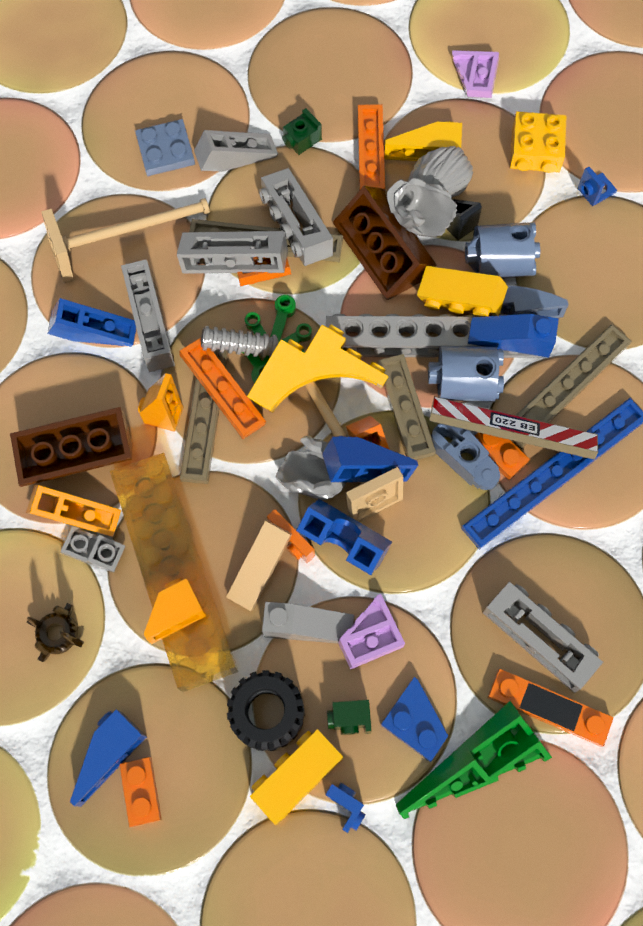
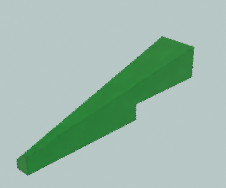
[396,701,552,819]

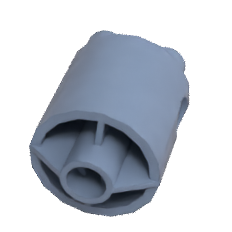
[465,222,540,278]
[428,346,504,401]

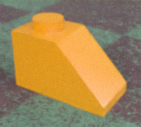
[144,578,206,644]

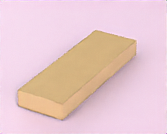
[226,520,292,611]

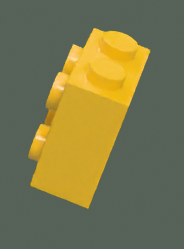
[510,111,566,173]

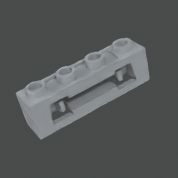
[259,168,333,266]
[177,231,288,274]
[121,259,175,372]
[483,582,603,693]

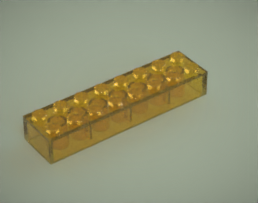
[110,453,238,692]

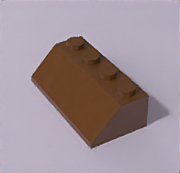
[332,186,437,300]
[10,407,132,487]

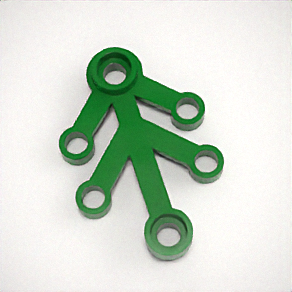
[241,295,312,384]

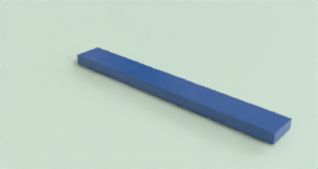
[461,398,643,550]

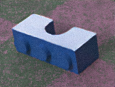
[296,499,392,575]

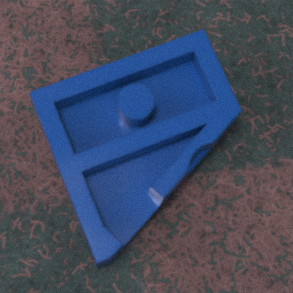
[381,677,448,762]

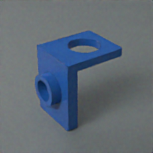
[577,166,617,207]

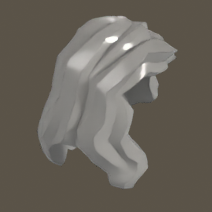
[408,146,473,198]
[387,177,457,237]
[276,436,346,500]

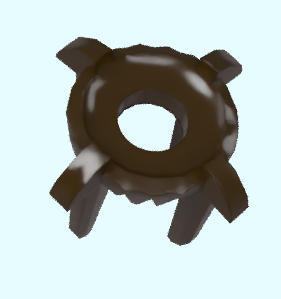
[26,603,84,662]

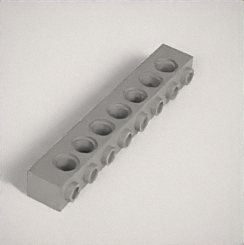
[326,314,539,358]

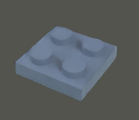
[135,119,195,176]

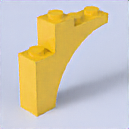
[247,325,388,413]

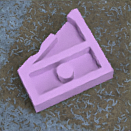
[452,51,499,98]
[338,594,405,669]

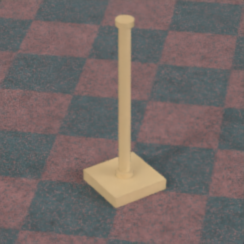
[41,198,209,283]
[305,382,403,522]

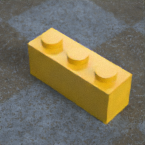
[417,266,508,317]
[249,729,343,825]

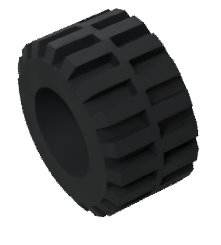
[227,670,305,751]

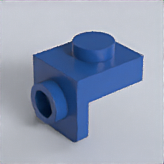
[326,782,366,833]

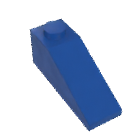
[47,298,136,347]
[467,314,559,358]
[322,436,418,482]
[70,709,147,807]

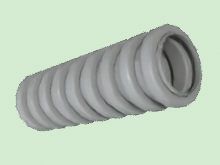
[201,326,278,358]

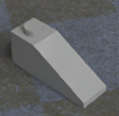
[194,130,278,172]
[262,602,354,644]

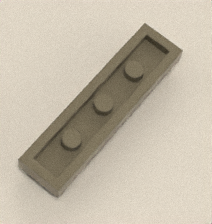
[377,354,436,460]

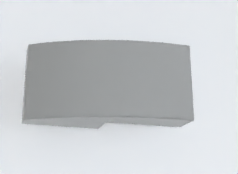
[60,526,125,573]

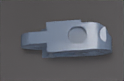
[431,424,500,490]

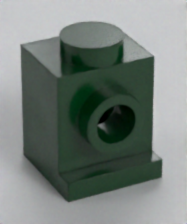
[282,108,322,155]
[327,700,372,735]

